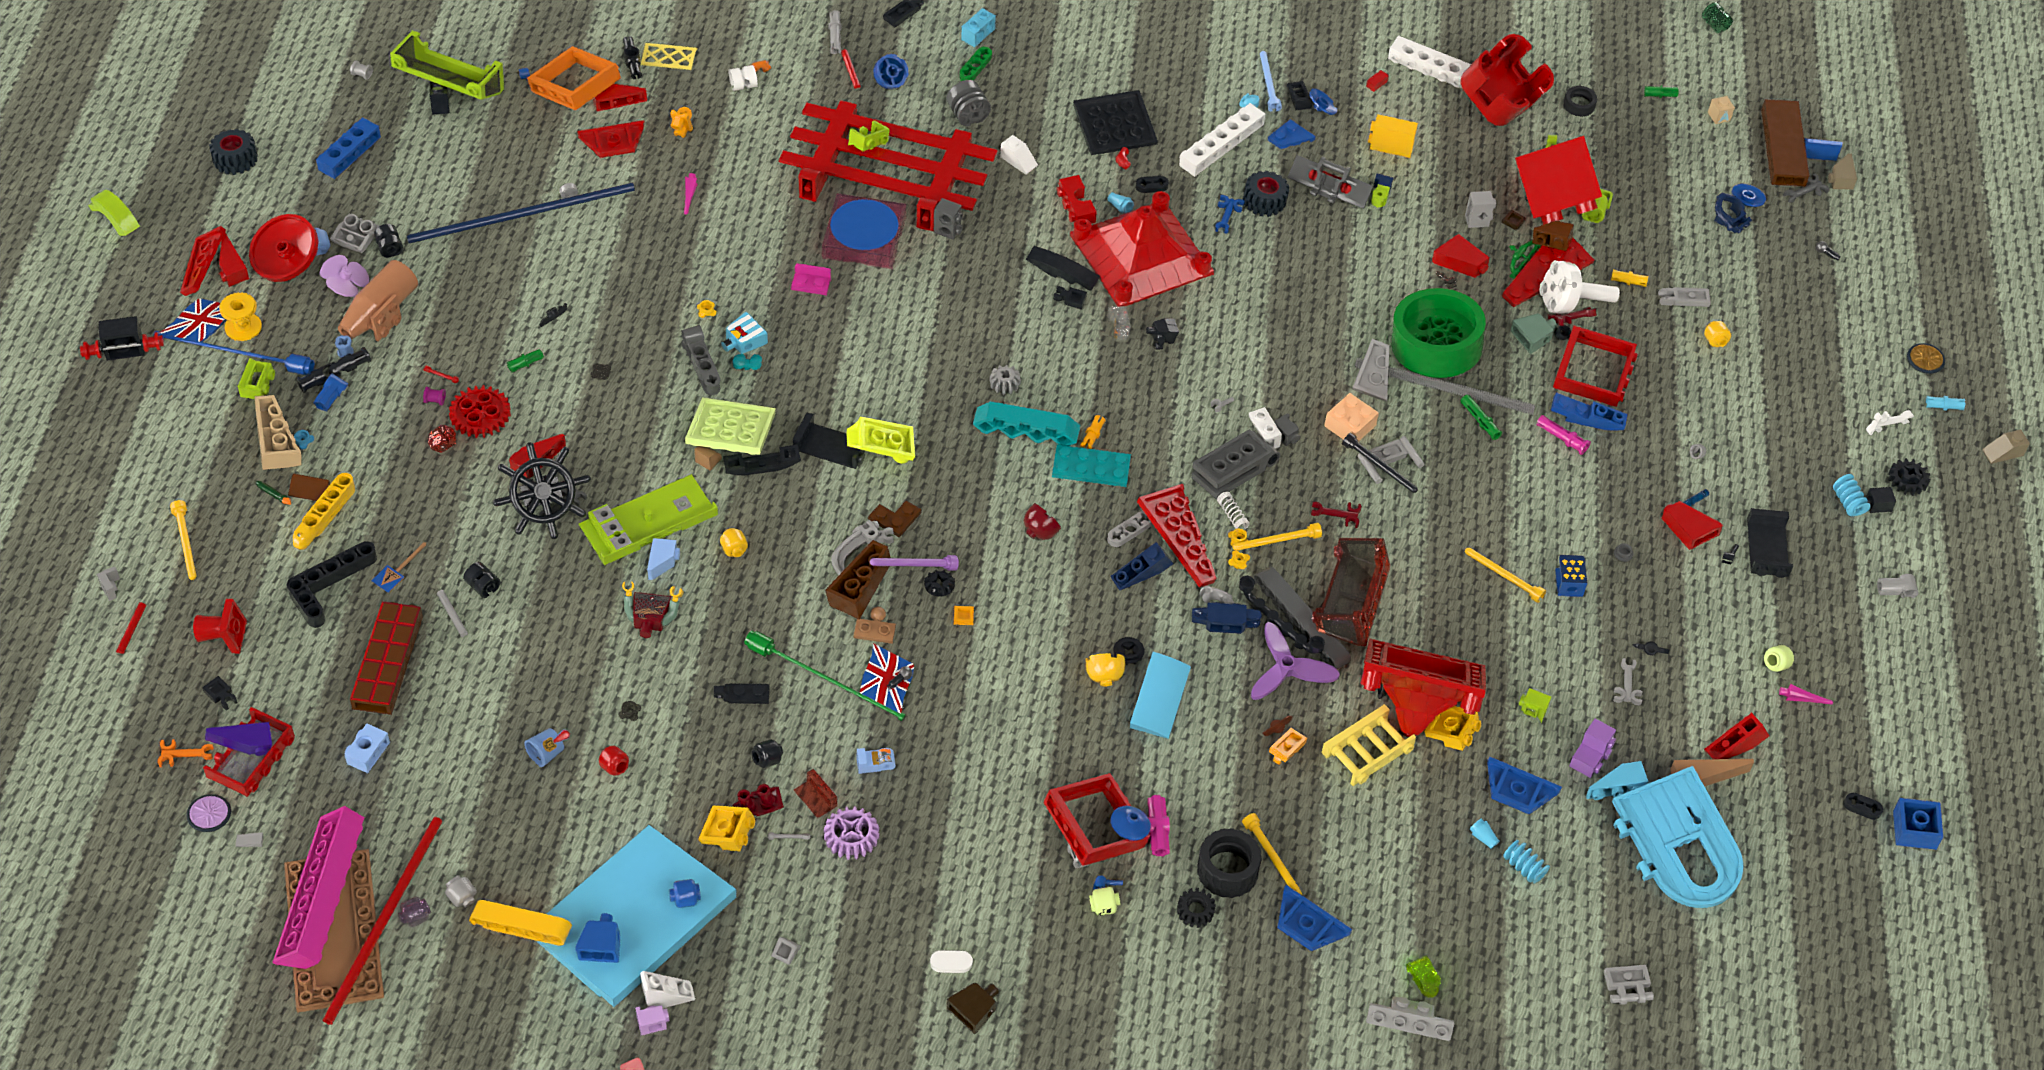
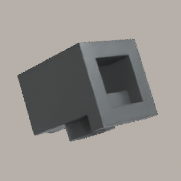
[1274,413,1301,446]

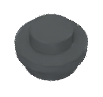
[1614,543,1633,562]

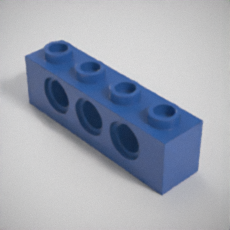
[316,117,381,179]

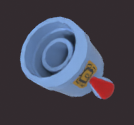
[524,728,570,767]

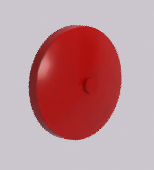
[249,214,318,282]

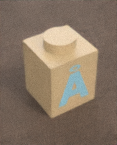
[1708,96,1735,124]

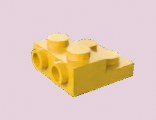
[1424,706,1481,751]
[698,805,755,851]

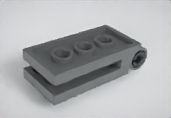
[1191,429,1280,499]

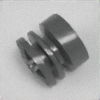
[946,80,991,127]

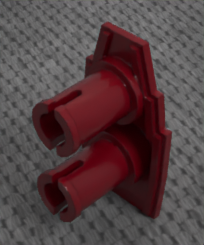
[732,784,784,817]

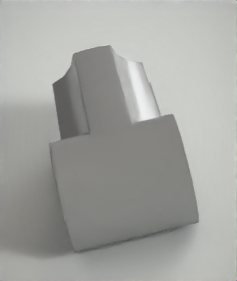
[1877,574,1919,598]

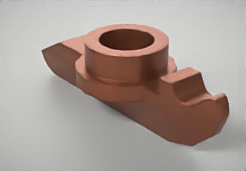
[1262,716,1293,736]

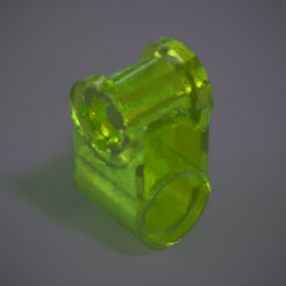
[1406,956,1441,998]

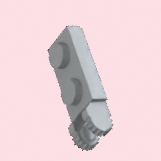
[1658,287,1711,307]

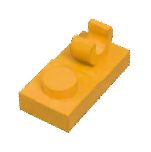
[1269,728,1307,765]

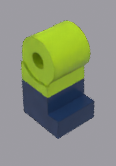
[1371,173,1393,208]

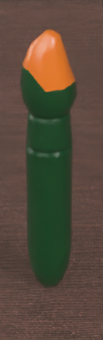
[255,481,291,505]

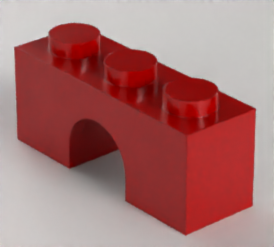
[1057,175,1097,224]

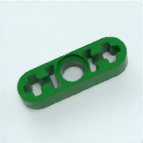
[959,47,992,81]

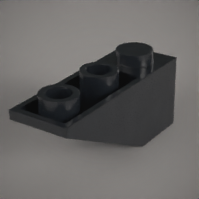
[430,76,450,115]

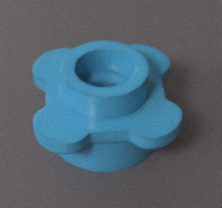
[294,430,314,449]

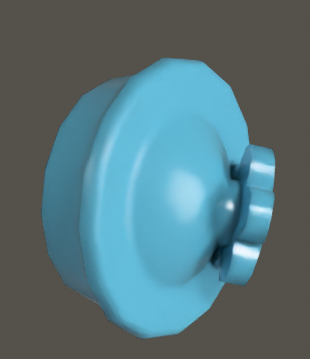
[1239,93,1260,107]

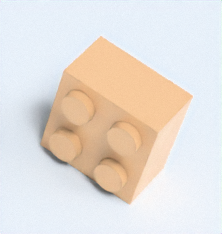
[1324,393,1379,441]

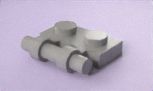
[1604,965,1653,1005]

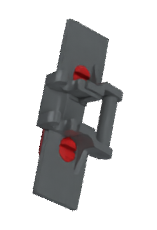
[1288,155,1373,209]

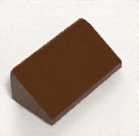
[288,474,330,501]

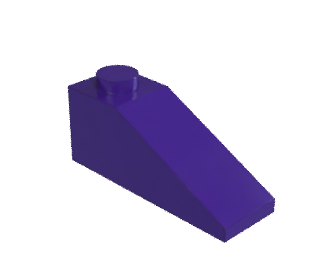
[205,722,272,756]

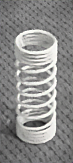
[1217,492,1249,529]

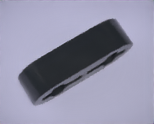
[1136,176,1169,193]
[1844,792,1883,820]

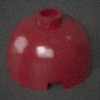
[1024,503,1061,540]

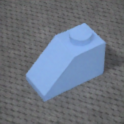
[647,538,680,580]

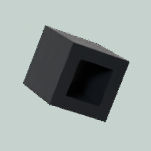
[1865,487,1896,513]

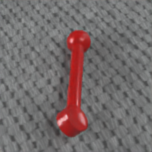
[423,366,459,383]

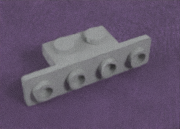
[1366,997,1454,1041]

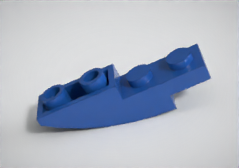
[1551,393,1628,431]

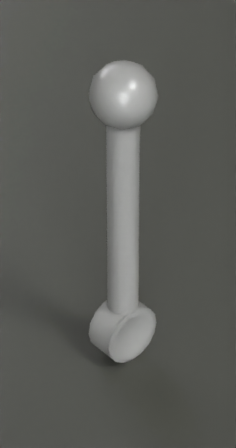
[767,832,810,840]

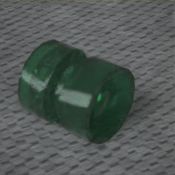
[1701,2,1733,33]

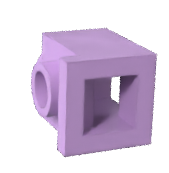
[635,1005,669,1035]

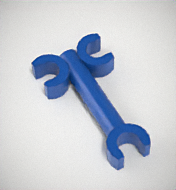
[1215,195,1244,234]

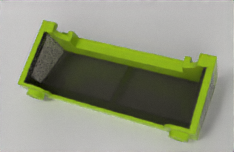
[390,30,504,100]

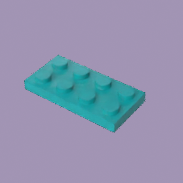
[1052,445,1131,487]

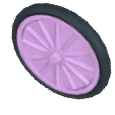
[186,794,231,832]

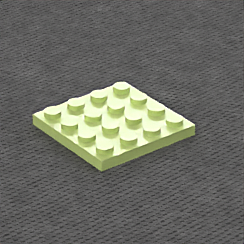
[685,397,775,455]

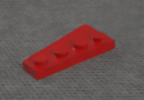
[180,226,226,296]

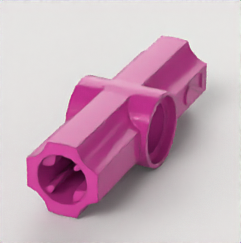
[1147,795,1170,856]

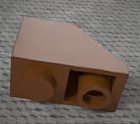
[1532,221,1574,251]

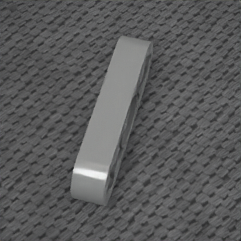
[1107,510,1153,547]

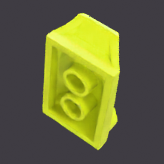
[847,416,915,464]

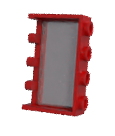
[203,707,295,797]

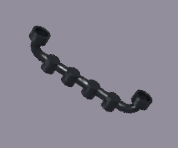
[1239,575,1325,654]

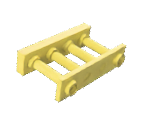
[1322,704,1416,786]

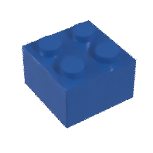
[1893,798,1943,850]

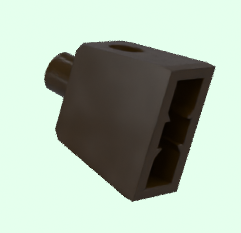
[947,983,999,1035]

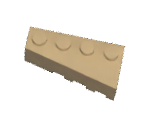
[255,395,302,470]

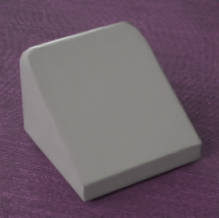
[771,937,801,965]

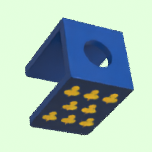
[1555,555,1587,597]

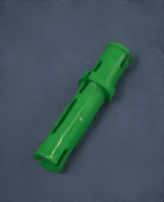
[1460,394,1502,440]

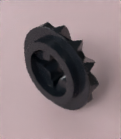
[924,570,955,597]
[1113,637,1145,665]

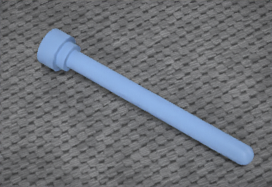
[1260,51,1282,111]

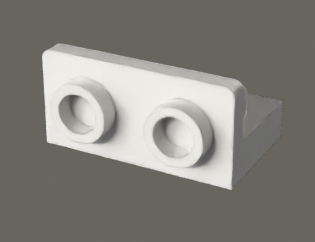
[1249,407,1282,448]

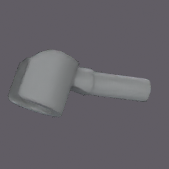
[1211,397,1234,412]

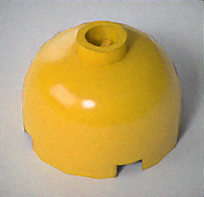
[1085,653,1125,687]

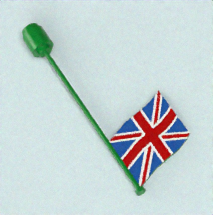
[744,631,914,721]

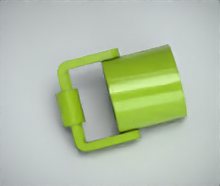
[1582,189,1613,223]

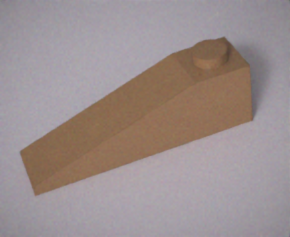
[1670,759,1754,787]

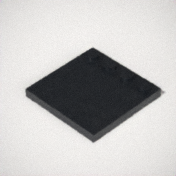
[1073,90,1158,156]

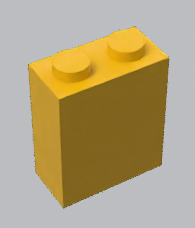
[1368,114,1418,158]

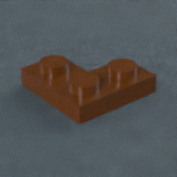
[868,501,922,537]

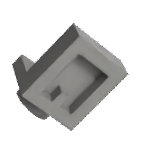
[97,567,120,601]

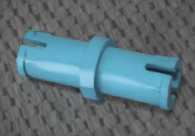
[1926,396,1965,411]

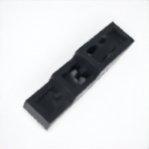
[1025,246,1100,291]

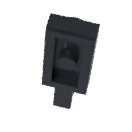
[883,0,924,28]
[714,683,770,704]

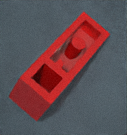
[593,84,647,112]
[219,233,249,287]
[509,434,566,479]
[1704,713,1769,759]

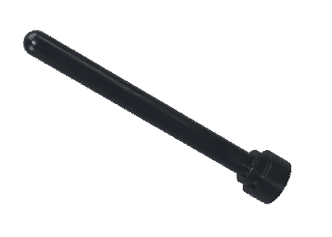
[1342,432,1418,493]

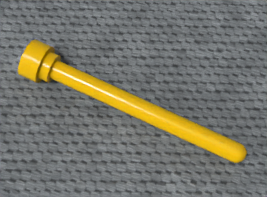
[170,500,197,580]
[1233,523,1322,551]
[1465,548,1546,603]
[1242,813,1302,895]

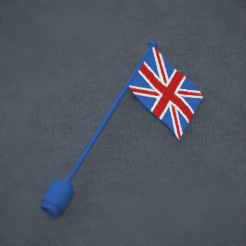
[153,298,315,375]

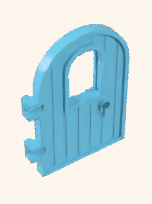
[1612,766,1743,908]

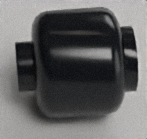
[752,739,783,768]

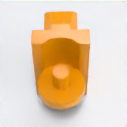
[670,107,693,138]

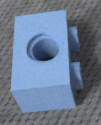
[344,724,390,773]

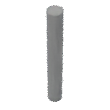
[437,590,468,637]

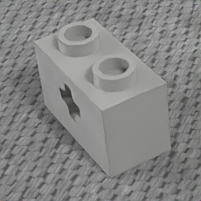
[1465,191,1496,228]

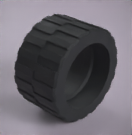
[1197,828,1262,898]

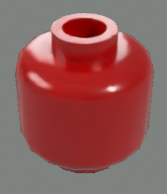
[599,745,629,776]

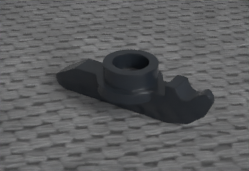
[539,303,567,327]
[1632,641,1670,655]

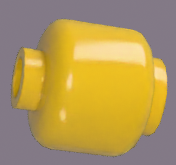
[1704,321,1731,347]
[720,528,748,557]

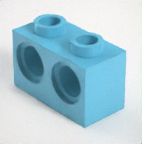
[961,8,996,47]

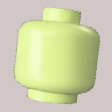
[1764,645,1794,672]
[1089,887,1121,916]

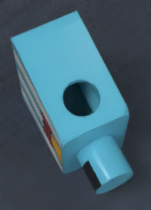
[721,312,768,354]

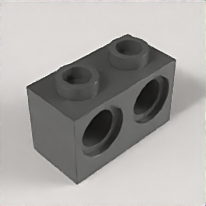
[934,198,963,240]

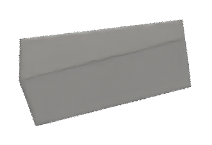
[236,832,264,847]

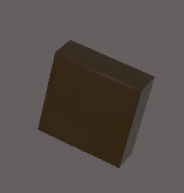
[1501,210,1526,231]

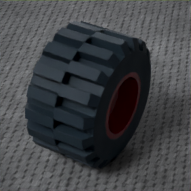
[209,129,258,175]
[1243,170,1289,217]

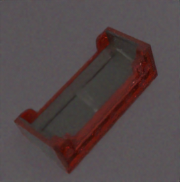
[1312,538,1391,646]

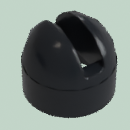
[1555,325,1571,340]

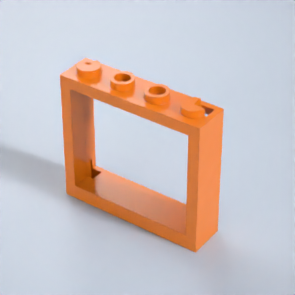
[527,46,621,110]

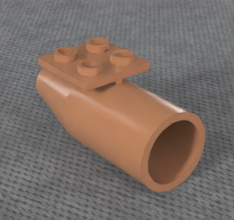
[338,260,418,341]

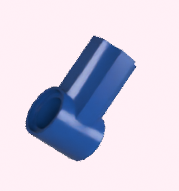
[313,373,348,412]

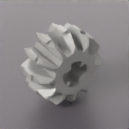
[989,364,1021,396]

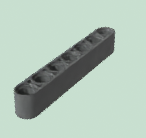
[1254,566,1351,669]

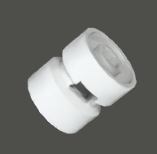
[729,65,758,91]

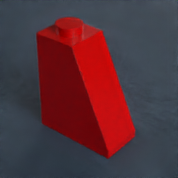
[1432,234,1490,278]
[1661,501,1723,550]

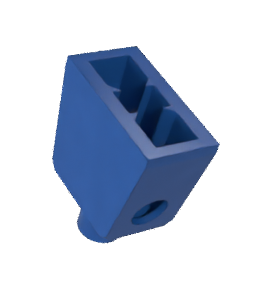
[575,913,620,963]

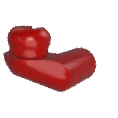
[1116,147,1131,170]

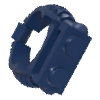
[1714,192,1752,234]

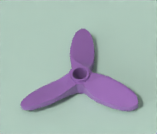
[1251,622,1340,700]

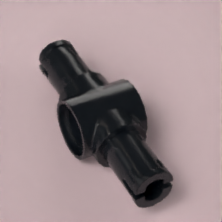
[623,36,642,79]

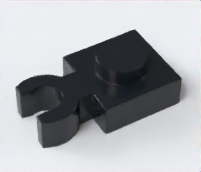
[1053,286,1087,309]
[202,676,238,710]

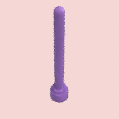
[870,555,959,571]

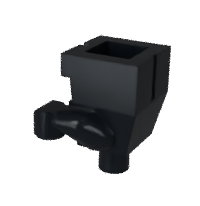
[1146,318,1179,350]

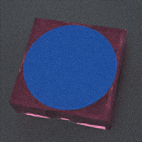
[822,193,906,269]

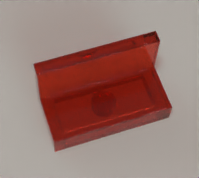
[794,769,838,819]

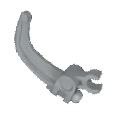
[831,520,894,575]

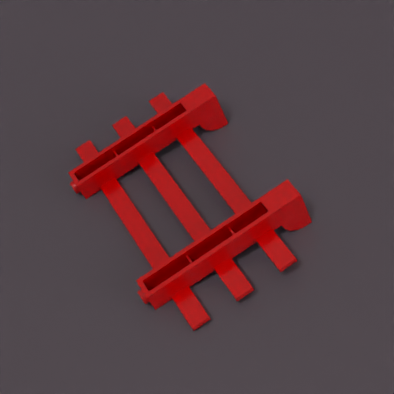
[778,100,998,232]

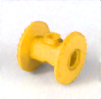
[219,292,262,341]

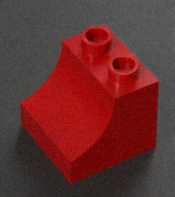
[1515,136,1603,225]

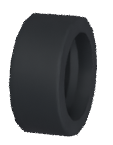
[1564,85,1597,117]

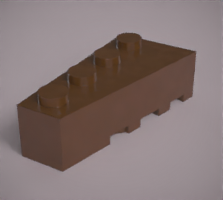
[825,540,891,620]

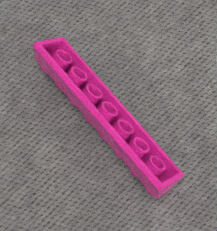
[273,806,365,969]

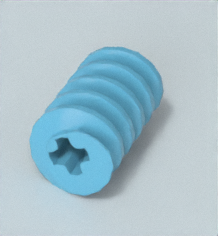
[1833,474,1871,516]
[1503,840,1550,884]

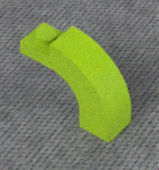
[88,190,140,236]

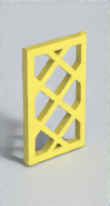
[641,43,697,70]

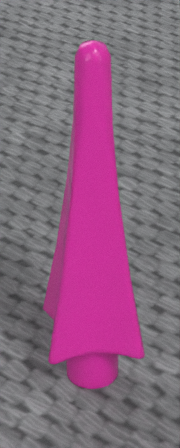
[684,173,697,214]
[1779,684,1833,705]

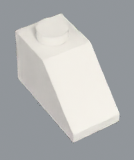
[1000,135,1038,175]

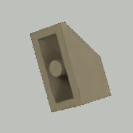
[1828,153,1857,190]
[1982,430,2030,464]

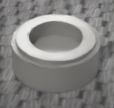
[559,183,578,199]

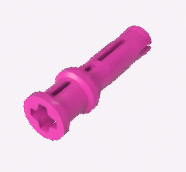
[1537,415,1591,455]

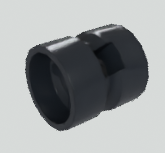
[374,224,403,258]
[463,562,501,598]

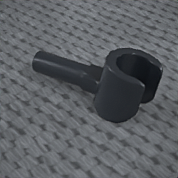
[1722,544,1739,565]

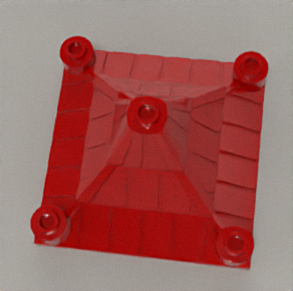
[1070,191,1214,309]
[1360,638,1486,737]

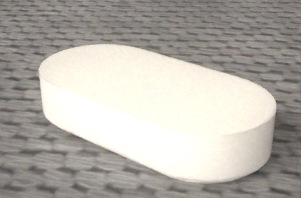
[930,951,973,973]

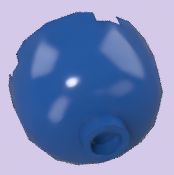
[873,54,909,89]

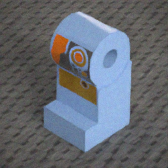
[856,748,896,774]

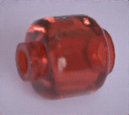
[428,425,456,453]

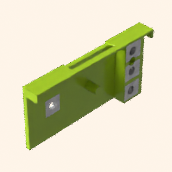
[579,474,718,565]

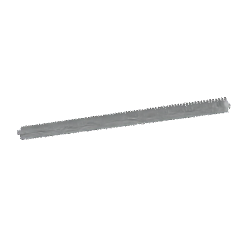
[1354,357,1535,415]

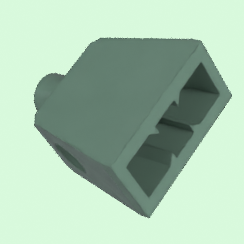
[1510,313,1557,354]

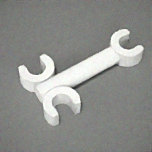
[1866,410,1914,435]

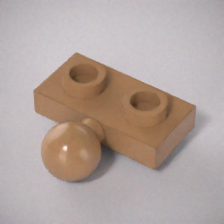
[854,606,896,644]

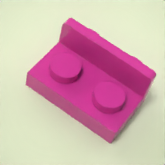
[791,263,831,295]

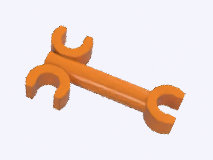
[158,739,214,767]

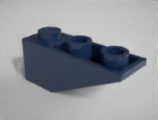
[1110,542,1174,590]

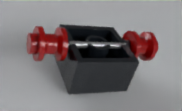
[80,316,164,361]

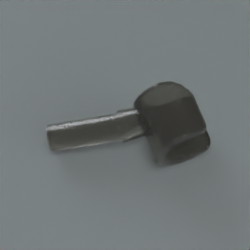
[1436,271,1457,289]

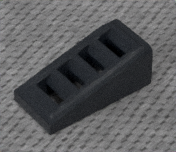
[1287,81,1312,111]

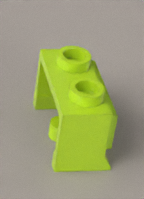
[848,121,889,151]
[238,358,275,399]

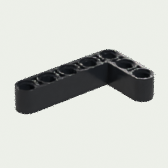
[286,541,377,628]

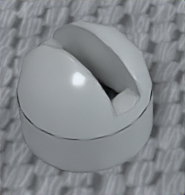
[1690,444,1707,459]

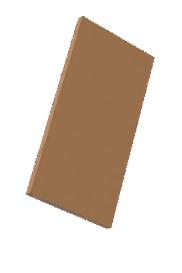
[284,849,384,1013]

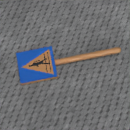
[371,542,426,592]

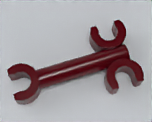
[1548,307,1597,326]
[1311,502,1362,528]

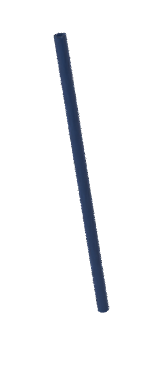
[406,182,635,244]

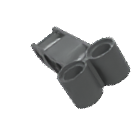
[681,325,721,395]

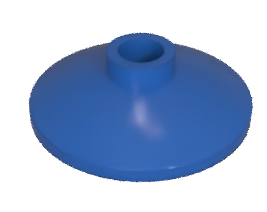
[1309,89,1337,115]
[1731,184,1766,207]
[1111,806,1151,840]

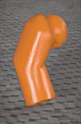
[751,60,771,72]

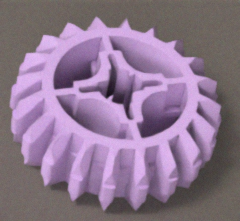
[824,806,879,860]

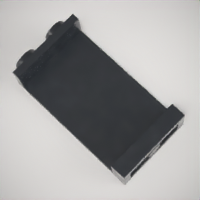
[793,412,865,469]
[1747,508,1793,578]

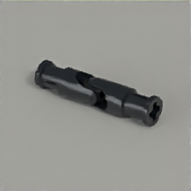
[296,347,371,393]

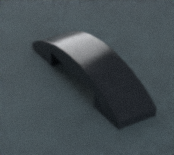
[723,444,801,476]

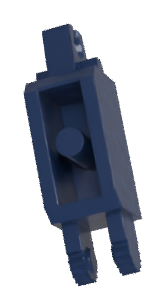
[1191,602,1262,634]

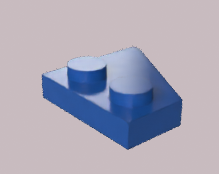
[1268,119,1316,149]

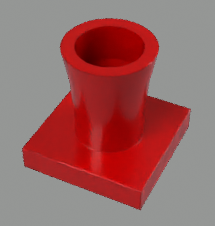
[193,599,247,654]

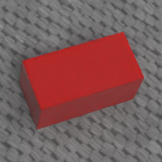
[1366,70,1389,92]

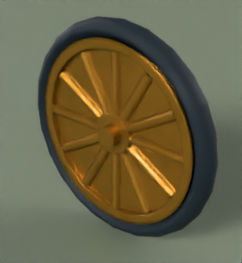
[1907,343,1945,374]

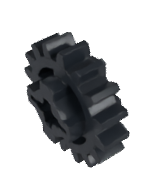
[1888,458,1931,496]

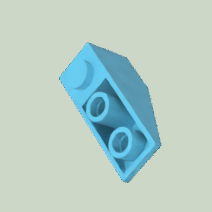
[1586,761,1648,800]

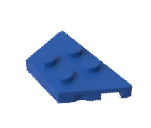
[1487,757,1562,814]
[1277,885,1352,951]

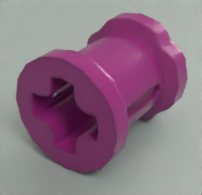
[423,387,446,406]

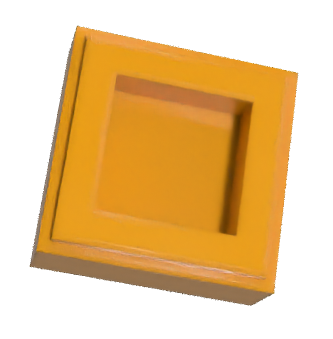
[954,606,974,625]

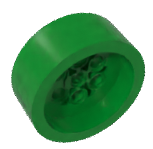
[1391,288,1486,378]

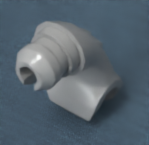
[1200,586,1234,604]

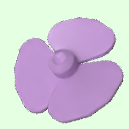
[320,255,369,297]

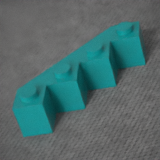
[973,401,1081,446]

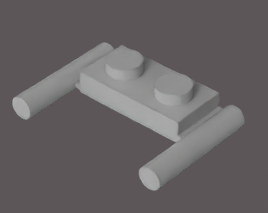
[1357,436,1424,484]

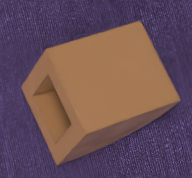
[694,446,722,471]

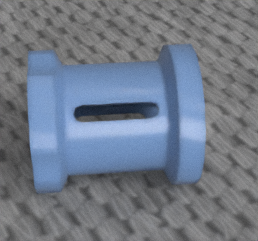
[335,335,354,358]

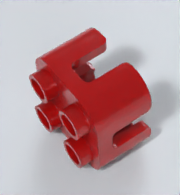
[1461,34,1554,126]

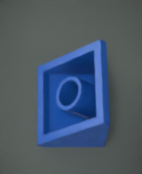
[1804,138,1843,161]

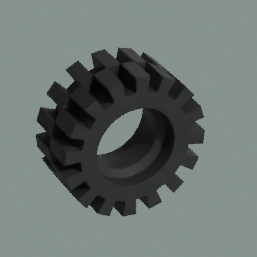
[1177,888,1216,928]

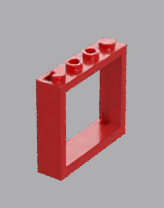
[1553,326,1638,407]
[1043,773,1150,866]

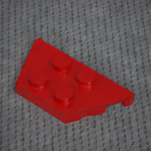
[577,120,645,158]

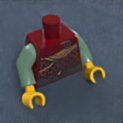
[622,581,683,638]

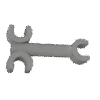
[1613,658,1642,705]

